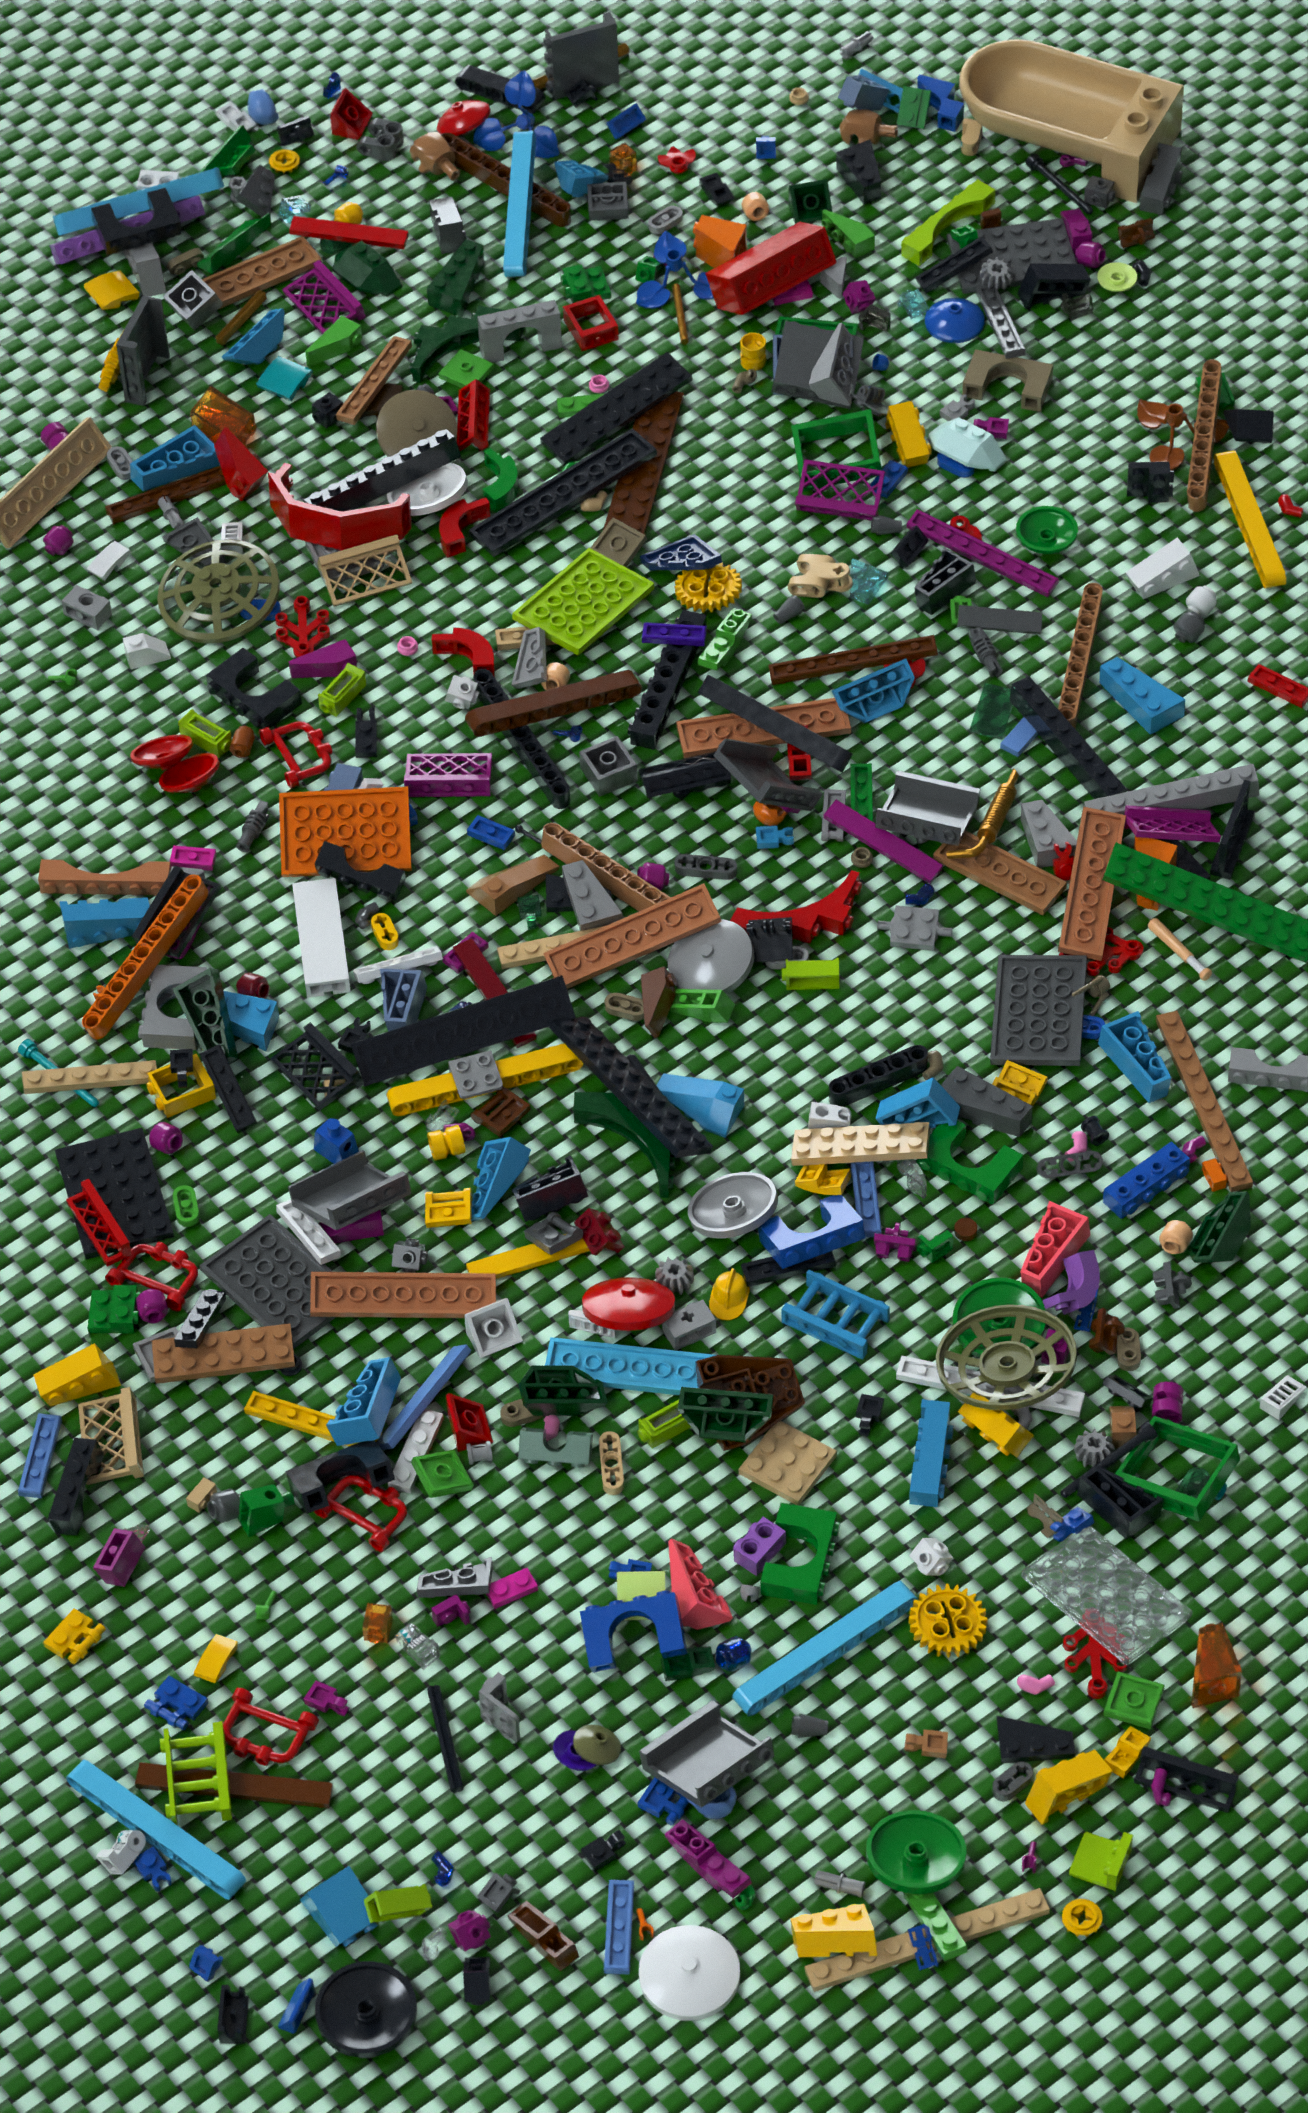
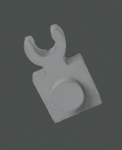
[940,394,975,421]

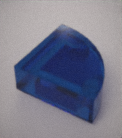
[323,72,341,99]

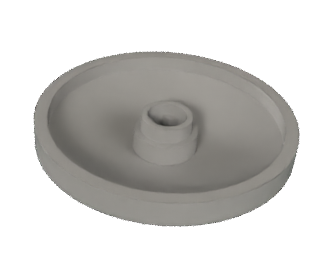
[668,919,754,994]
[688,1172,778,1238]

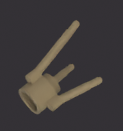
[1072,975,1110,1016]

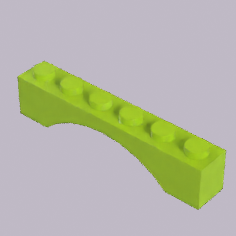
[901,179,996,266]

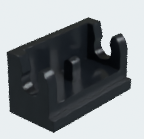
[217,1985,249,2044]

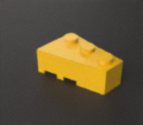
[958,1392,1034,1457]

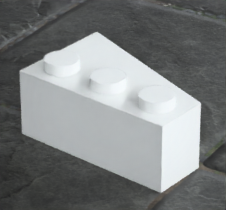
[1126,537,1200,599]

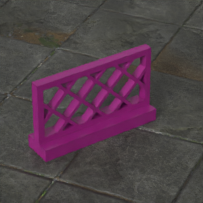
[282,260,366,334]
[795,459,885,521]
[404,753,492,797]
[1124,805,1221,842]

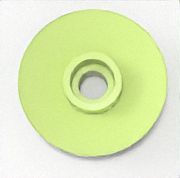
[1097,262,1137,292]

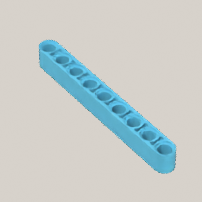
[503,131,536,277]
[52,168,224,235]
[732,1581,918,1716]
[66,1759,246,1900]

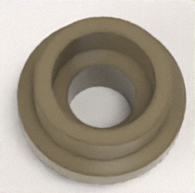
[851,847,873,868]

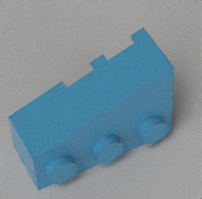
[876,1077,960,1128]

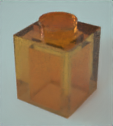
[609,142,637,174]
[362,1603,393,1643]

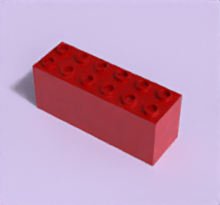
[705,222,837,315]

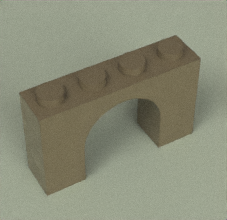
[963,349,1053,412]

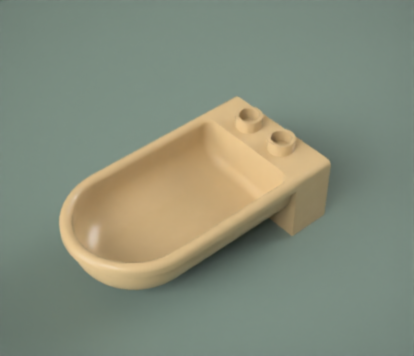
[959,40,1184,203]

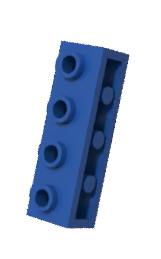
[1103,1141,1190,1219]

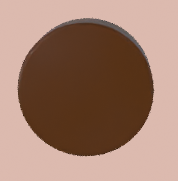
[954,1218,977,1241]

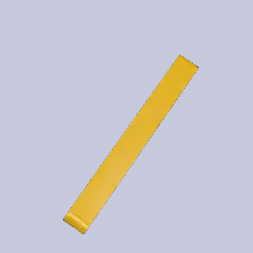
[1214,450,1286,589]
[386,1044,583,1116]

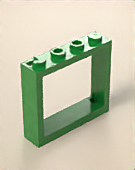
[791,409,882,491]
[1115,1416,1240,1522]

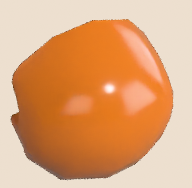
[753,801,788,826]

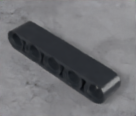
[455,65,546,114]
[829,1045,928,1107]

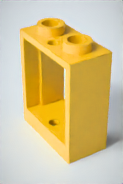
[146,1053,216,1118]

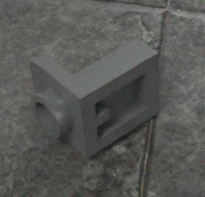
[477,1872,521,1913]

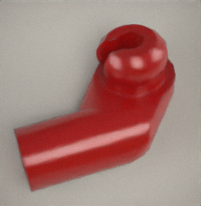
[1278,494,1304,518]

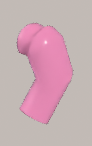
[1065,1131,1088,1162]
[544,1415,560,1442]

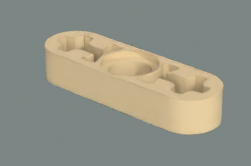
[599,1431,624,1495]

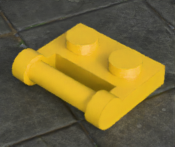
[425,1188,473,1228]

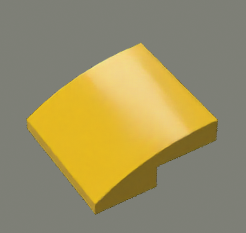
[84,270,140,310]
[992,1060,1048,1106]
[795,1164,851,1195]

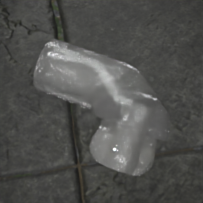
[422,1926,448,1960]

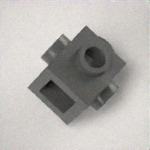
[1084,175,1116,209]
[392,1239,428,1273]

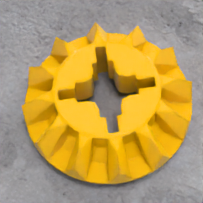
[269,149,300,174]
[1062,1899,1102,1937]

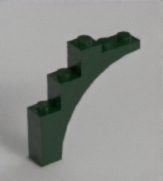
[409,306,525,383]
[573,1092,680,1198]

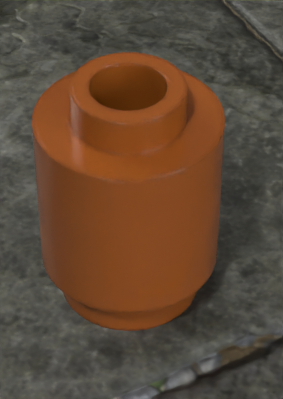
[229,726,255,758]

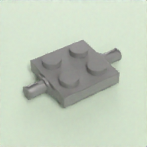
[877,905,952,951]

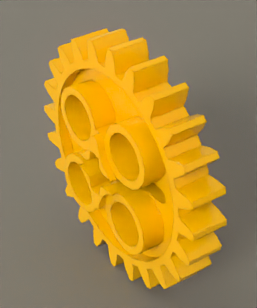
[98,330,124,392]
[675,562,742,613]
[908,1584,988,1658]

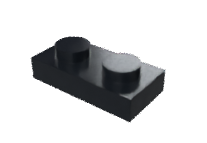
[891,525,929,568]
[1103,1375,1153,1409]

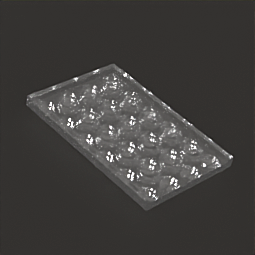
[1021,1526,1193,1665]

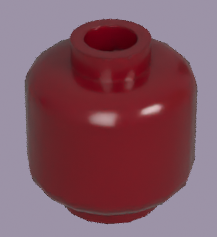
[236,972,270,999]

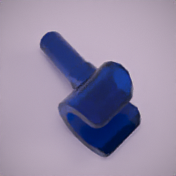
[324,165,349,186]
[552,725,583,742]

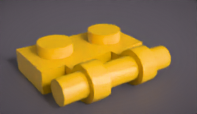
[43,1608,106,1664]

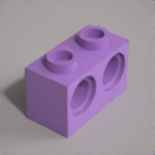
[733,1517,786,1576]

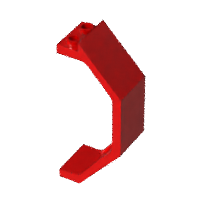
[268,463,411,551]

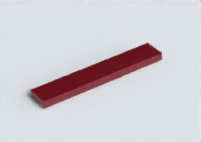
[453,938,537,1048]

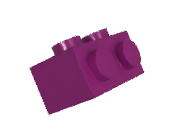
[93,1528,146,1587]

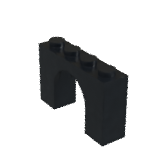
[91,187,182,255]
[206,648,302,729]
[285,1440,395,1514]

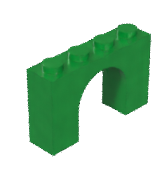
[917,1120,1023,1205]
[760,1502,840,1605]

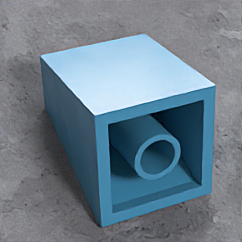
[300,1866,378,1947]

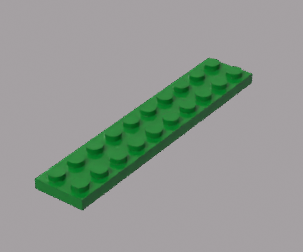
[1102,842,1308,963]

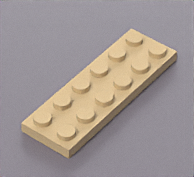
[791,1122,930,1166]

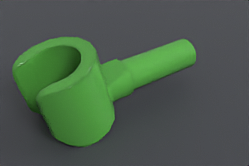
[48,669,77,686]
[255,1591,277,1620]

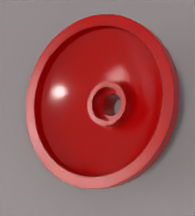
[436,100,491,136]
[130,735,193,770]
[159,753,220,793]

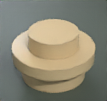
[790,87,809,105]

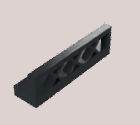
[1134,1746,1239,1813]

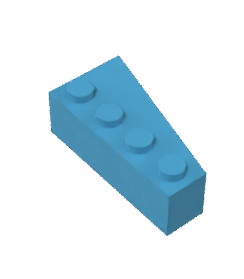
[59,897,150,949]
[223,991,279,1051]

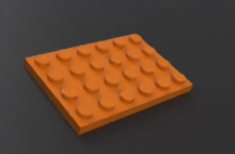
[279,786,412,877]

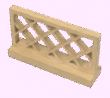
[317,535,412,607]
[78,1387,144,1485]

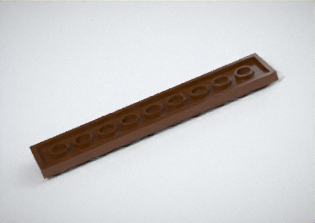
[603,391,684,535]

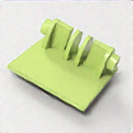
[617,1571,665,1620]

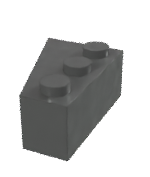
[1140,143,1183,215]

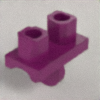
[874,1222,917,1262]

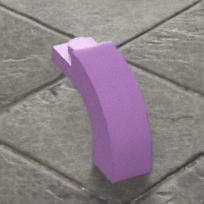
[1043,1250,1100,1315]

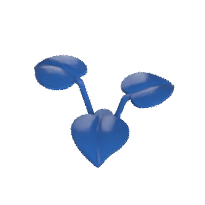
[473,70,560,158]
[636,230,714,309]

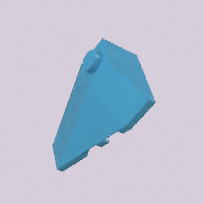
[656,1073,744,1138]
[472,1137,531,1221]

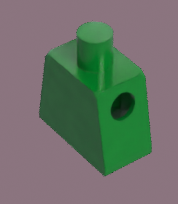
[238,1484,295,1537]

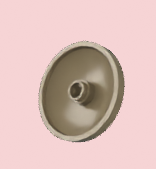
[376,390,457,457]

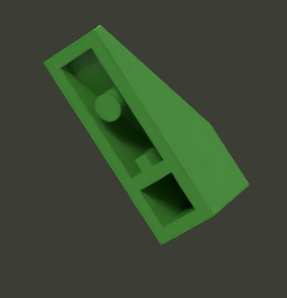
[305,316,362,366]
[669,989,735,1023]

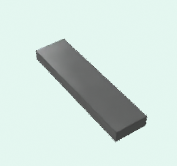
[957,605,1043,635]

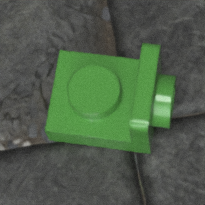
[949,596,972,625]

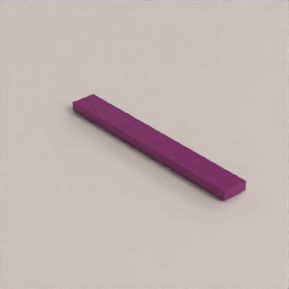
[906,509,1059,597]

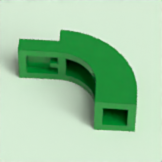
[483,448,519,513]

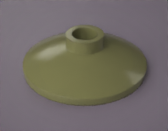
[573,1725,621,1765]

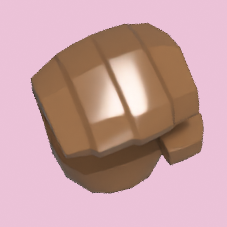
[839,109,898,144]
[410,132,460,180]

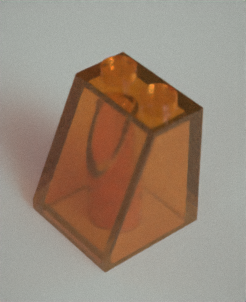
[190,386,257,446]
[1191,1622,1242,1708]

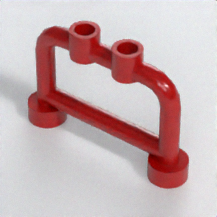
[259,721,333,788]
[105,1242,198,1312]
[314,1476,407,1552]
[223,1688,319,1766]

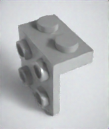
[448,1050,503,1099]
[479,1672,520,1742]

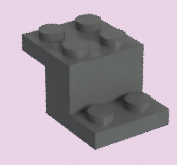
[587,182,628,221]

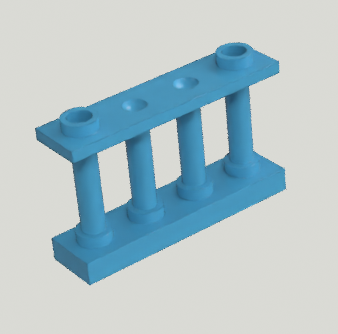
[781,1270,890,1360]

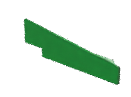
[197,213,271,274]

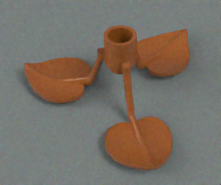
[1137,399,1229,470]

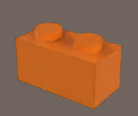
[1202,1158,1228,1192]

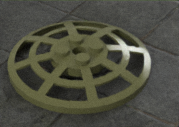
[157,539,280,644]
[936,1305,1077,1410]

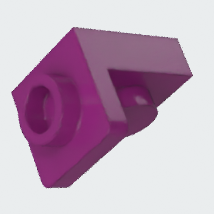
[431,1595,471,1627]

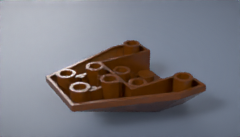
[695,1355,805,1451]

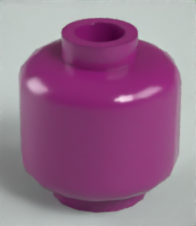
[1075,241,1106,268]
[43,525,74,556]
[637,862,669,891]
[149,1122,183,1154]
[136,1289,168,1324]

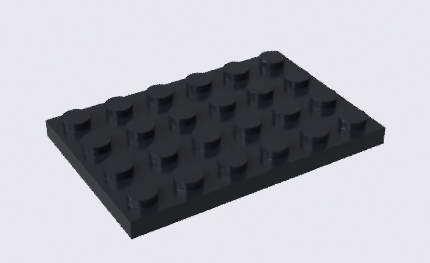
[55,1128,174,1260]

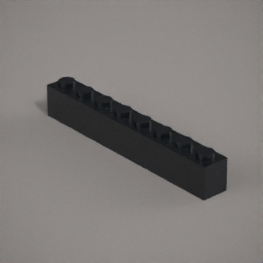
[304,429,461,511]
[1009,676,1127,799]

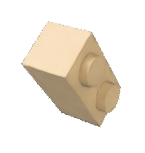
[186,1478,217,1513]

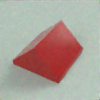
[330,88,373,140]
[446,1393,493,1452]

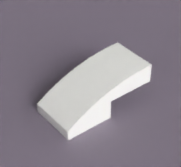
[215,101,256,131]
[87,541,131,581]

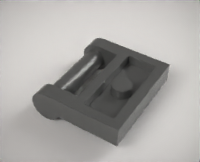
[524,1212,583,1255]

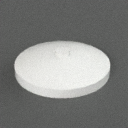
[387,463,468,516]
[639,1925,740,2021]

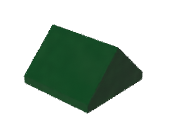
[788,179,833,224]

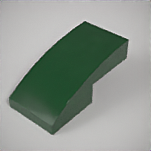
[661,1646,715,1681]

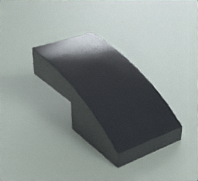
[699,172,734,206]

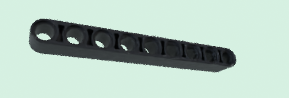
[473,669,571,809]
[698,675,853,773]

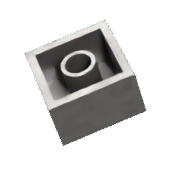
[163,270,223,331]
[579,736,638,797]

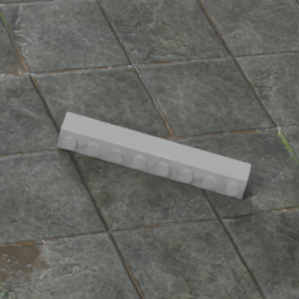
[1084,764,1260,815]

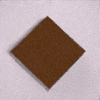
[980,208,1001,229]

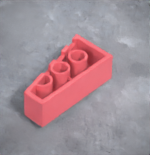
[1020,1201,1090,1297]

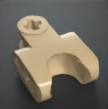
[788,554,853,598]

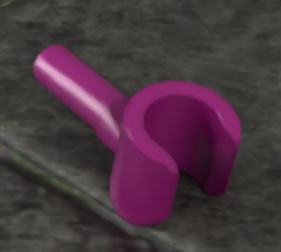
[1022,1841,1037,1873]

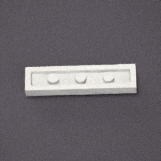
[353,946,443,984]
[276,1199,341,1265]
[388,1409,444,1494]

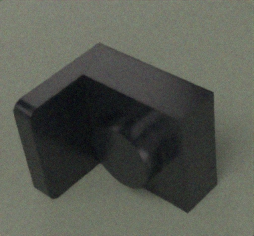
[564,78,598,108]

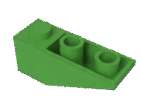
[821,210,875,259]

